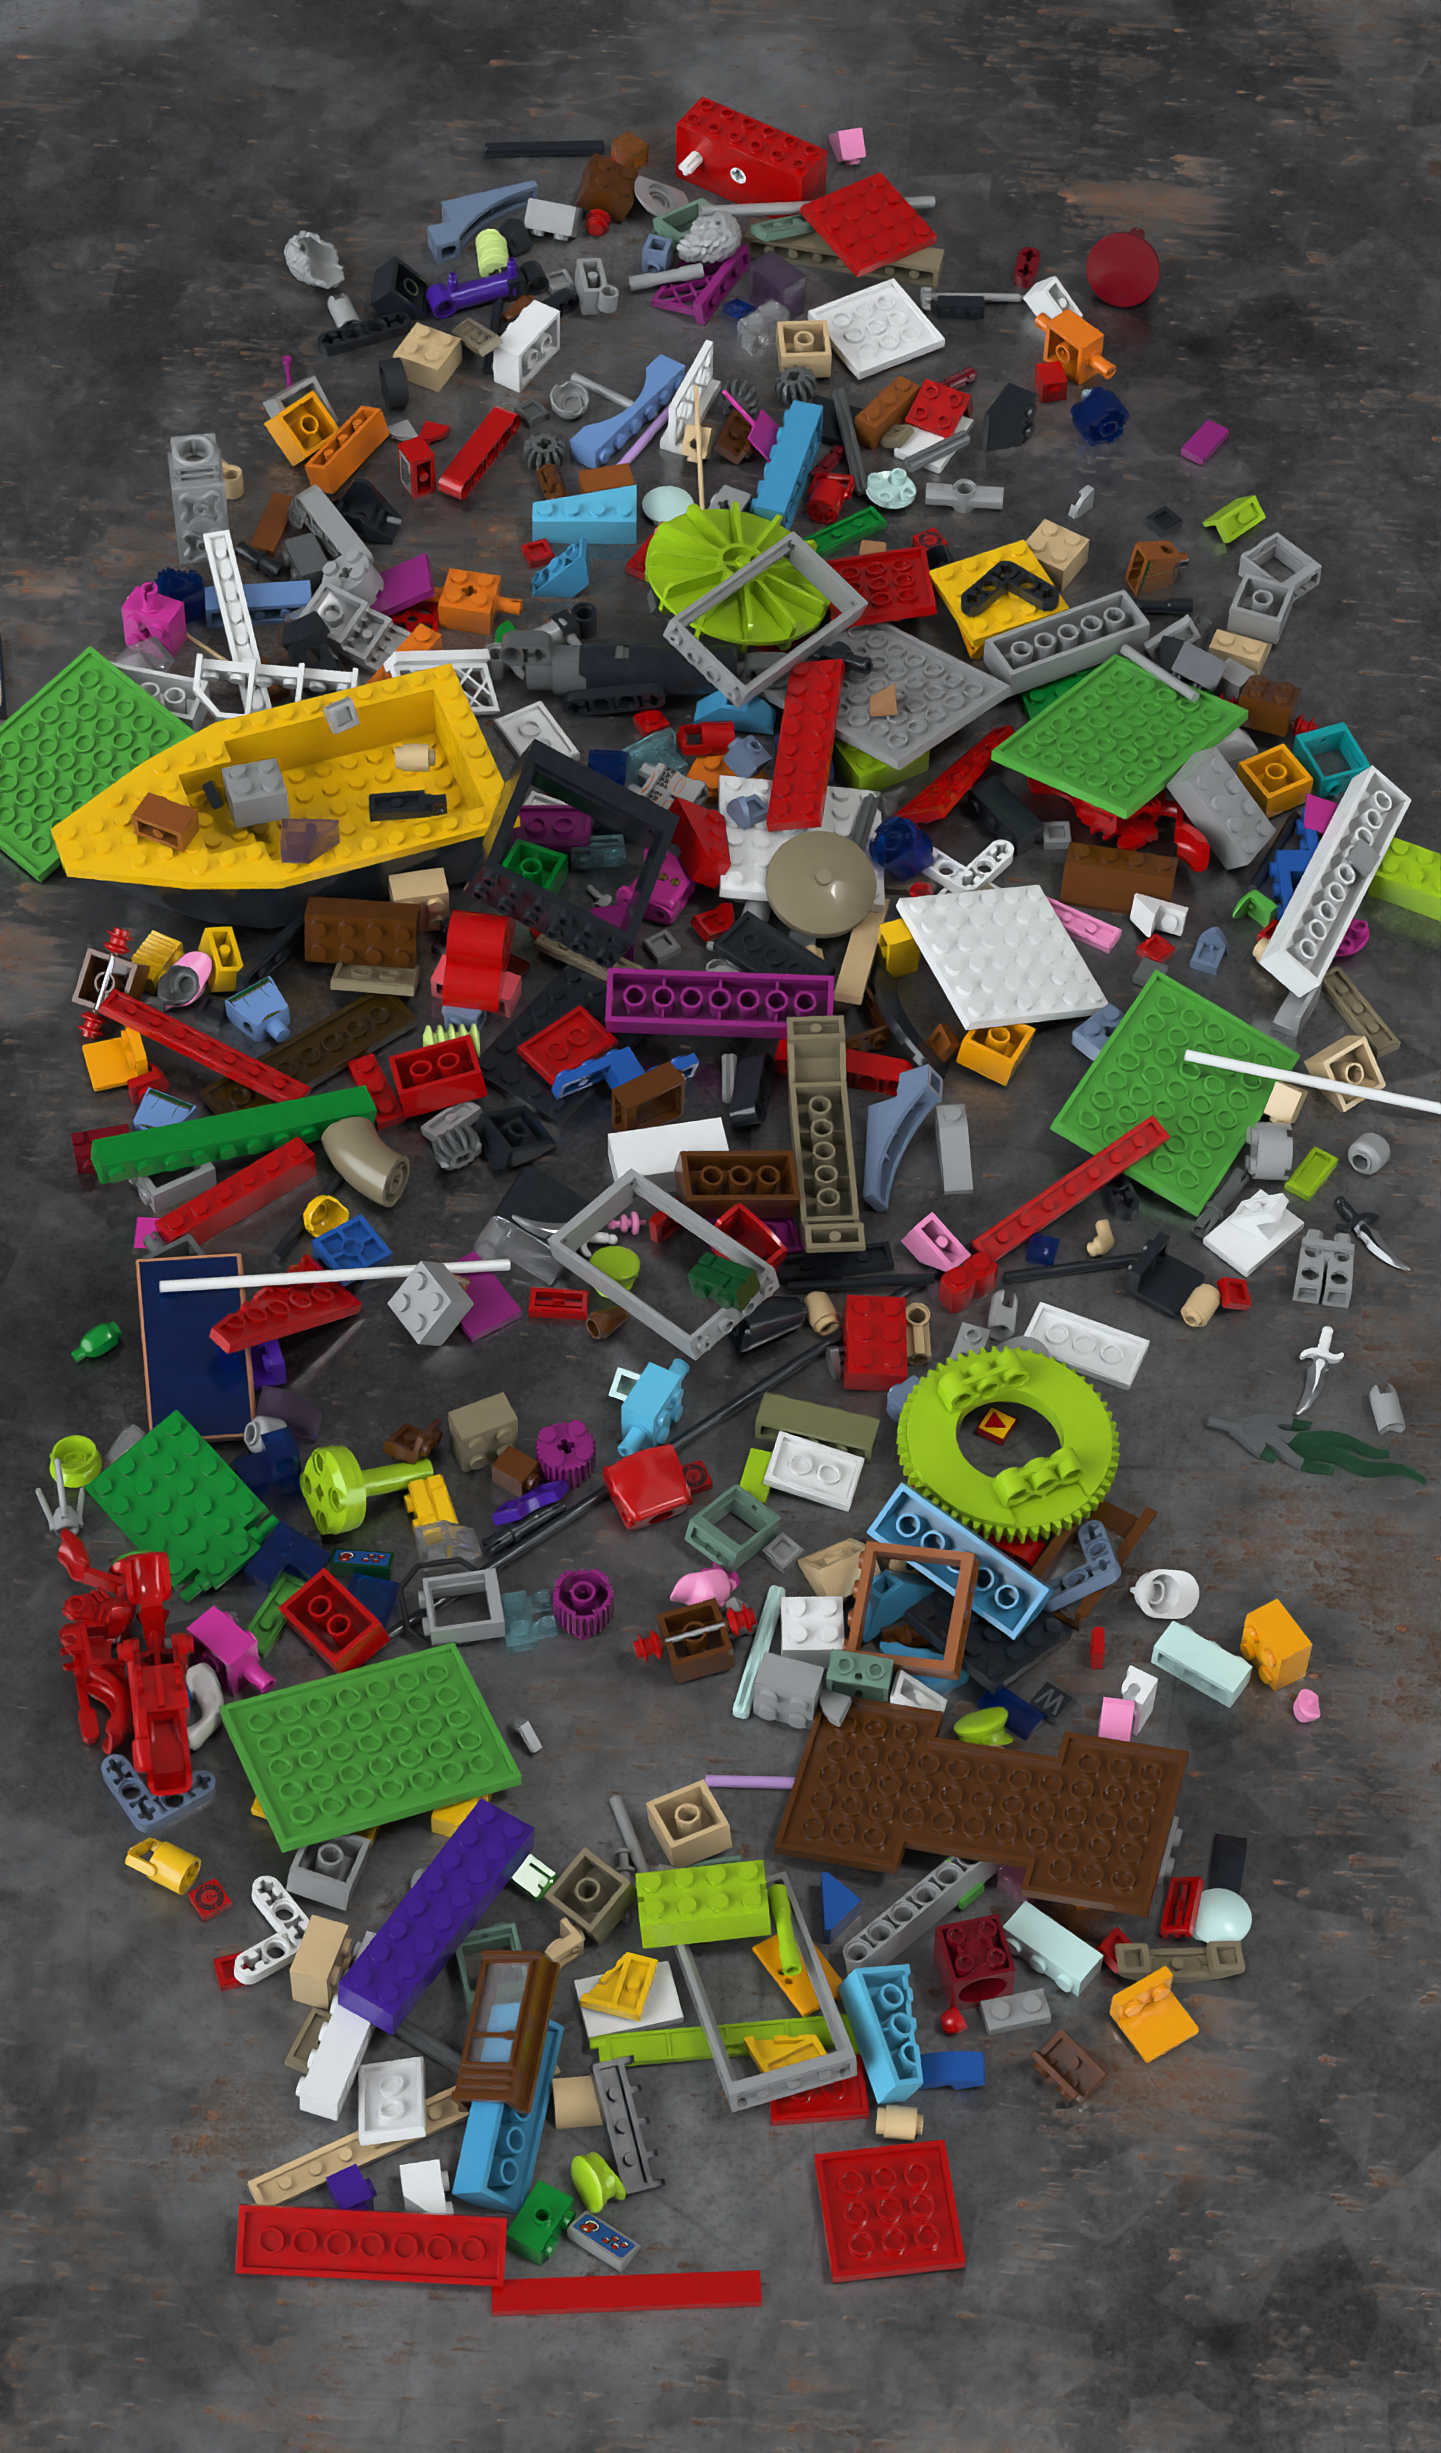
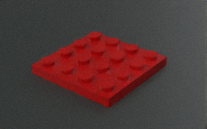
[800,172,938,278]
[826,545,937,629]
[814,2139,966,2283]

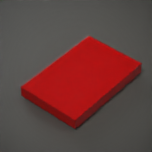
[517,1005,618,1086]
[769,2054,870,2126]

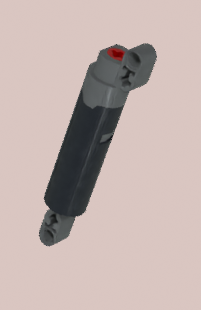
[500,630,790,695]

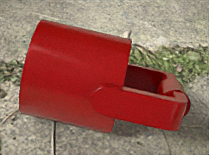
[806,472,855,524]
[676,720,735,756]

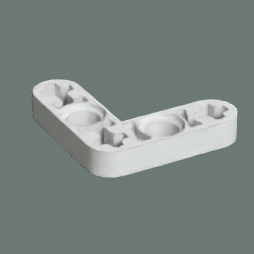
[912,840,1014,893]
[234,1876,310,1984]

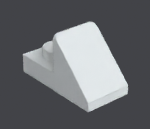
[1130,893,1189,937]
[1229,1193,1289,1240]
[890,1669,947,1714]

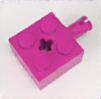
[121,582,187,660]
[186,1605,276,1697]

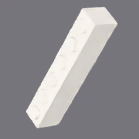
[296,1931,376,2121]

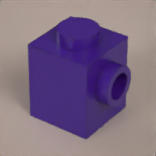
[326,2164,377,2210]

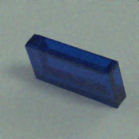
[977,1687,1045,1741]

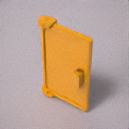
[752,1934,843,2017]

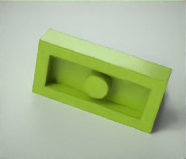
[1202,495,1266,543]

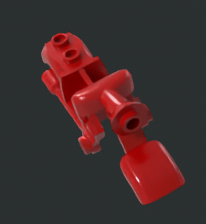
[1027,777,1210,872]
[57,1527,137,1755]
[117,1551,194,1796]

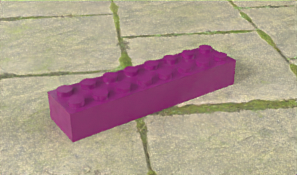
[605,968,834,1039]

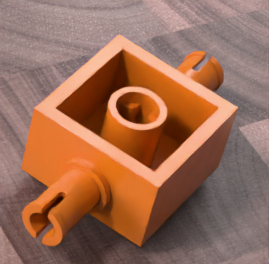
[1034,308,1117,386]
[424,568,523,635]

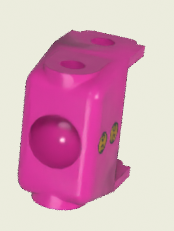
[616,847,696,924]

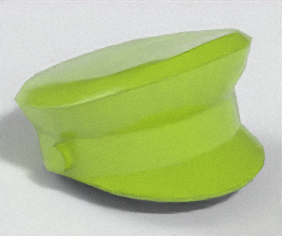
[589,1246,640,1298]
[49,1435,102,1488]
[953,1707,1013,1746]
[571,2152,626,2214]

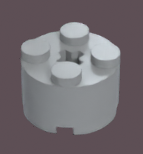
[322,549,384,606]
[1244,1122,1293,1181]

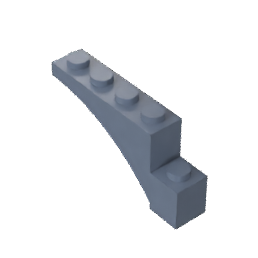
[427,180,538,264]
[862,1064,943,1213]

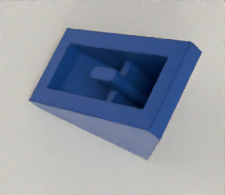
[820,1872,862,1945]

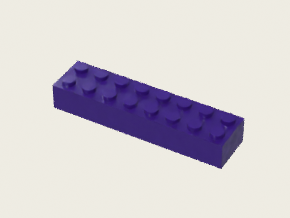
[338,1798,535,2036]

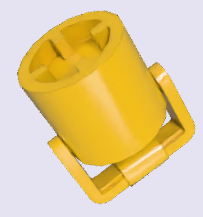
[125,1838,201,1895]

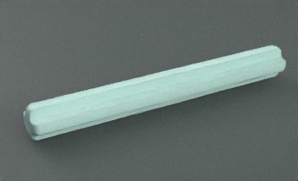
[733,1585,786,1719]

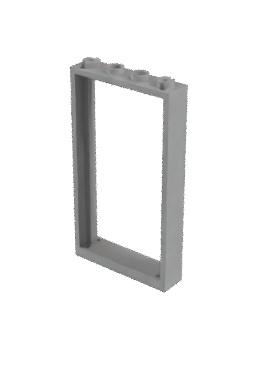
[663,531,868,709]
[547,1168,780,1361]
[673,1871,858,2112]

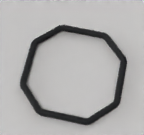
[397,1557,490,1648]

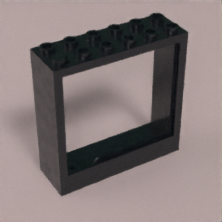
[463,738,680,968]

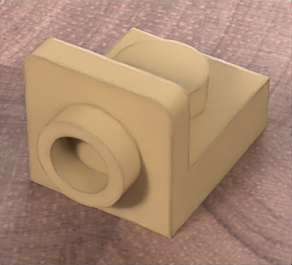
[545,1917,585,1971]

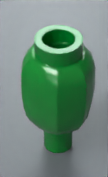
[70,1321,123,1363]

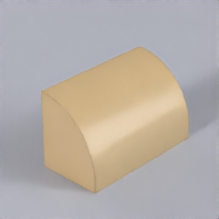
[552,2076,603,2129]

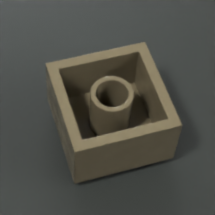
[448,1392,519,1473]
[544,1847,638,1945]

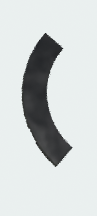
[870,963,949,1079]

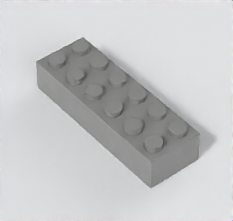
[983,589,1151,697]

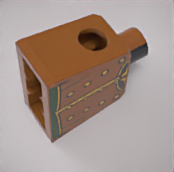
[1124,540,1189,597]

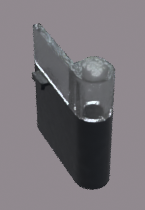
[474,1166,591,1286]

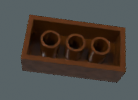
[305,896,420,969]
[674,1150,801,1219]

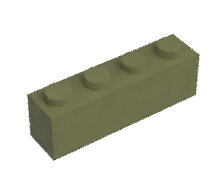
[755,1392,881,1465]

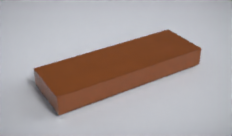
[250,492,294,558]

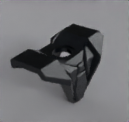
[329,478,403,545]
[281,611,344,698]

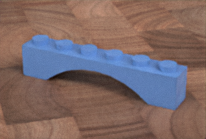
[570,354,685,469]

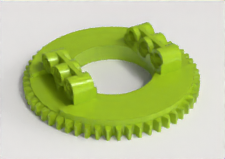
[896,1346,1120,1543]

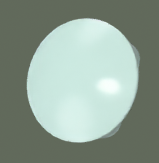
[866,468,917,509]
[642,486,694,527]
[1193,1888,1252,1943]

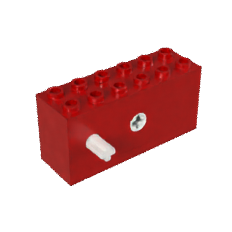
[675,96,828,220]

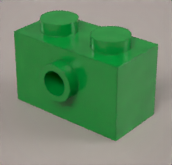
[506,2180,576,2266]

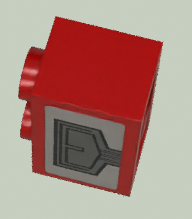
[398,435,436,500]

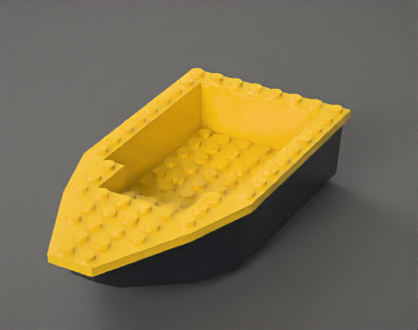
[51,663,520,929]

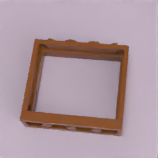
[842,1541,980,1680]

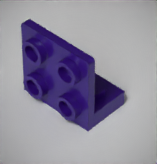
[215,1339,287,1397]

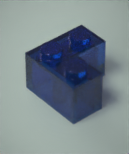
[233,1426,302,1502]
[245,1520,331,1593]

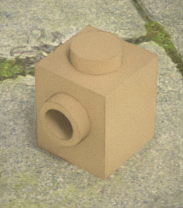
[681,424,715,463]

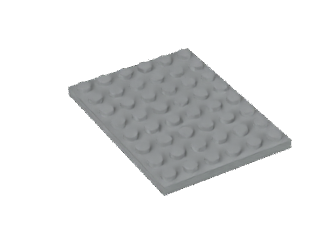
[757,622,1011,770]

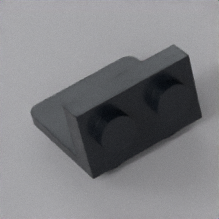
[1127,1231,1205,1316]

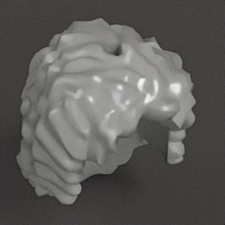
[676,211,742,263]
[284,230,344,289]

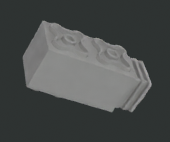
[168,433,229,565]

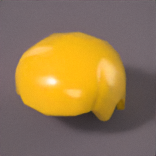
[303,1195,349,1238]

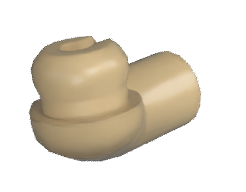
[1087,1220,1114,1257]

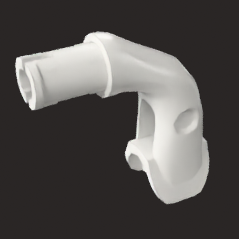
[186,1662,224,1751]

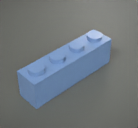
[204,580,311,628]

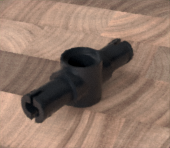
[801,641,873,675]

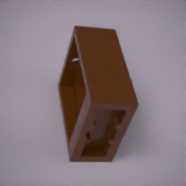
[833,985,891,1052]
[612,1061,687,1132]

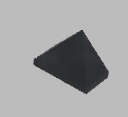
[1208,1833,1247,1895]

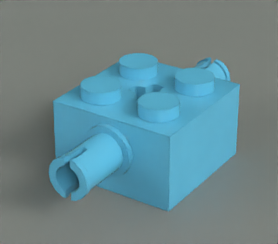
[618,1358,690,1457]

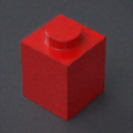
[1034,361,1068,403]

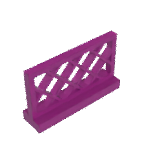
[650,244,751,325]

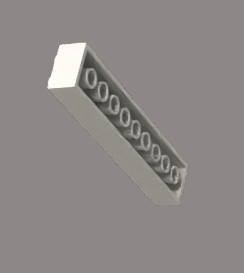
[1259,765,1411,998]

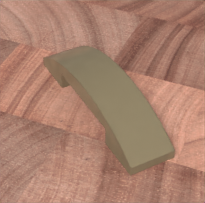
[1115,1941,1245,1983]

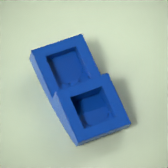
[918,2051,986,2090]

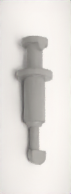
[615,1848,635,1923]

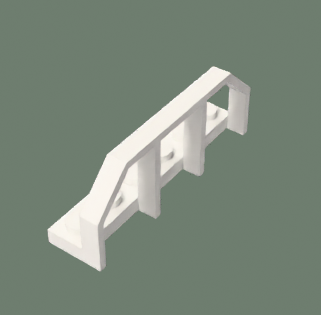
[193,653,360,721]

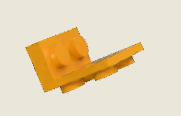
[82,1026,149,1091]
[1109,1965,1199,2063]

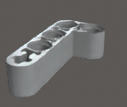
[287,485,374,565]

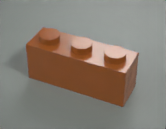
[854,375,920,450]

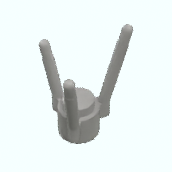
[36,1458,86,1537]

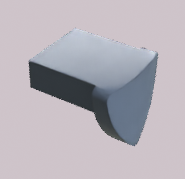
[726,794,769,830]
[1190,926,1229,976]

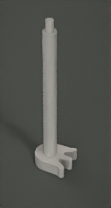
[920,287,1025,310]

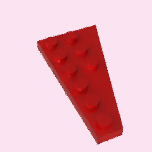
[891,725,1015,827]
[209,1254,362,1354]

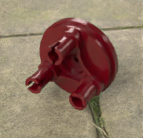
[1086,227,1160,307]

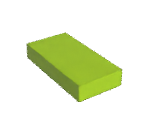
[1284,1146,1339,1202]
[739,1448,773,1506]

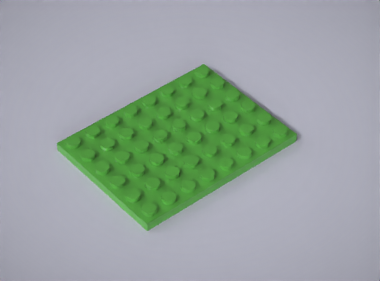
[0,646,196,883]
[991,654,1249,820]
[1050,969,1301,1217]
[219,1642,522,1853]

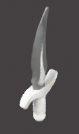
[512,1215,618,1258]
[1295,1326,1344,1415]

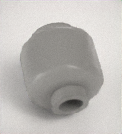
[1348,1133,1390,1175]
[244,1416,291,1457]

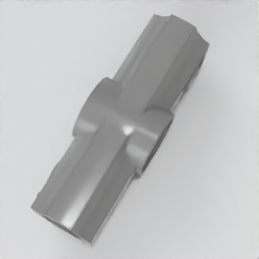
[925,479,1004,513]

